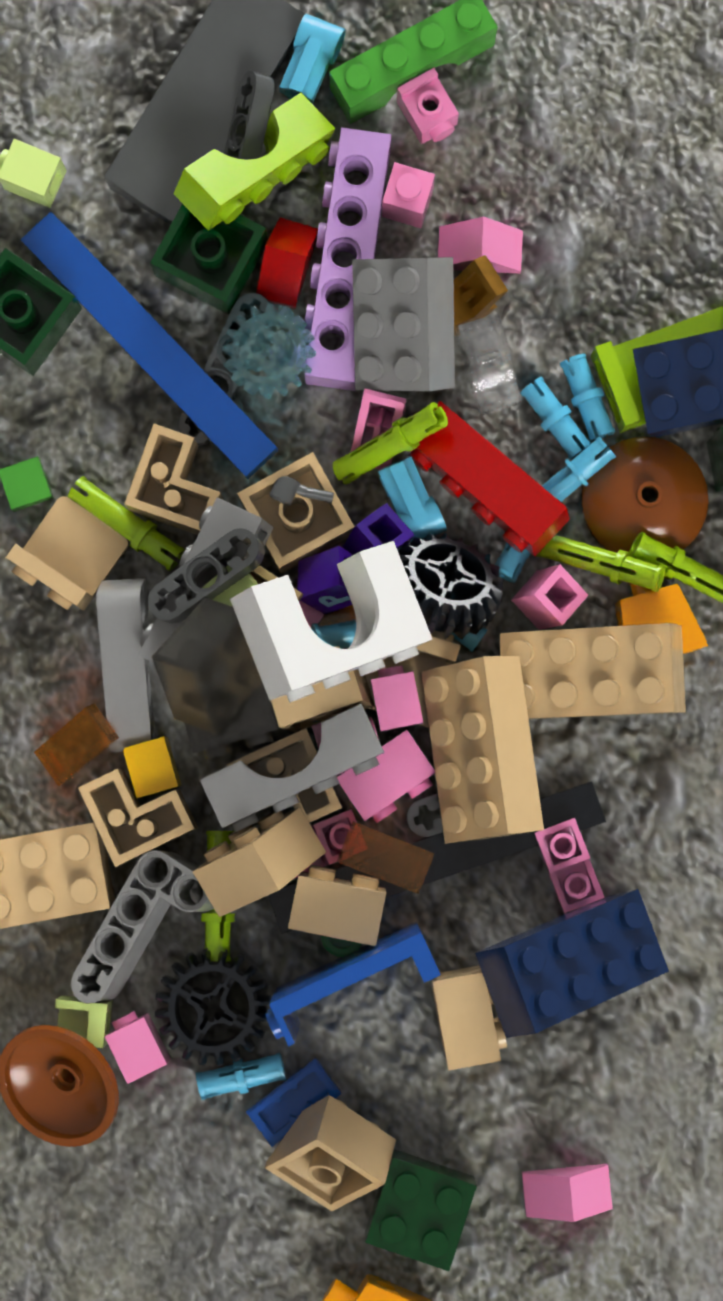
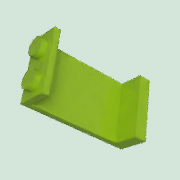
[591,306,723,433]

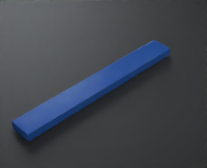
[20,211,279,479]

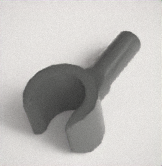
[270,476,334,506]

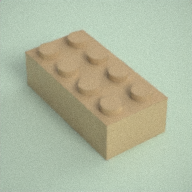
[500,623,686,719]
[421,655,544,844]
[0,822,115,929]

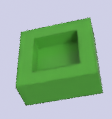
[0,456,54,512]

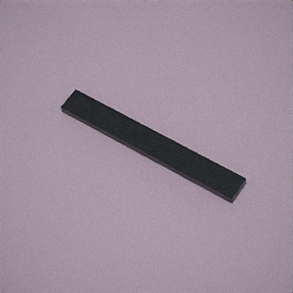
[268,781,606,934]

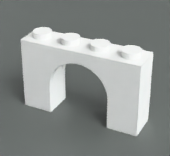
[230,541,432,703]

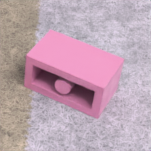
[337,730,435,823]

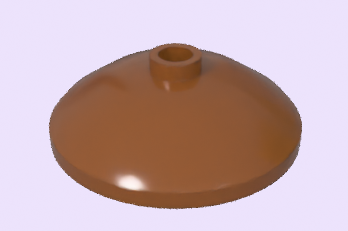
[581,437,709,559]
[0,1025,119,1147]

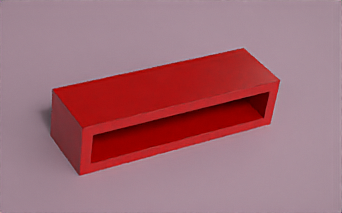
[408,401,570,557]

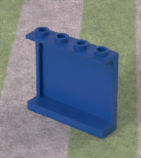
[265,922,441,1047]

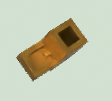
[454,255,508,336]

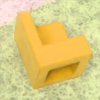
[123,736,182,798]

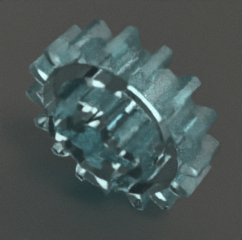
[222,303,316,399]

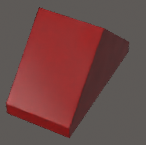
[256,217,318,310]

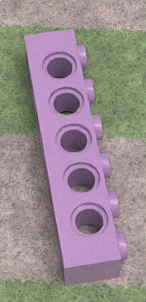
[298,127,391,391]

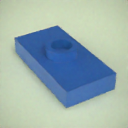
[246,1057,342,1147]

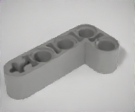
[96,578,155,753]
[71,850,214,1003]

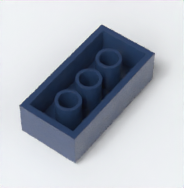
[633,329,723,437]
[475,889,669,1038]

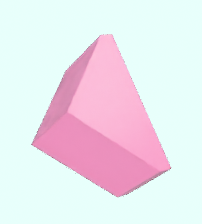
[438,216,523,274]
[351,388,407,470]
[521,1164,613,1222]

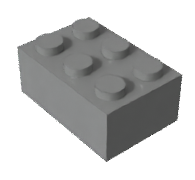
[352,257,455,391]

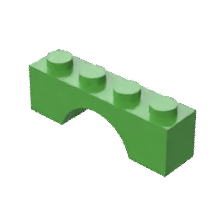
[329,0,498,124]

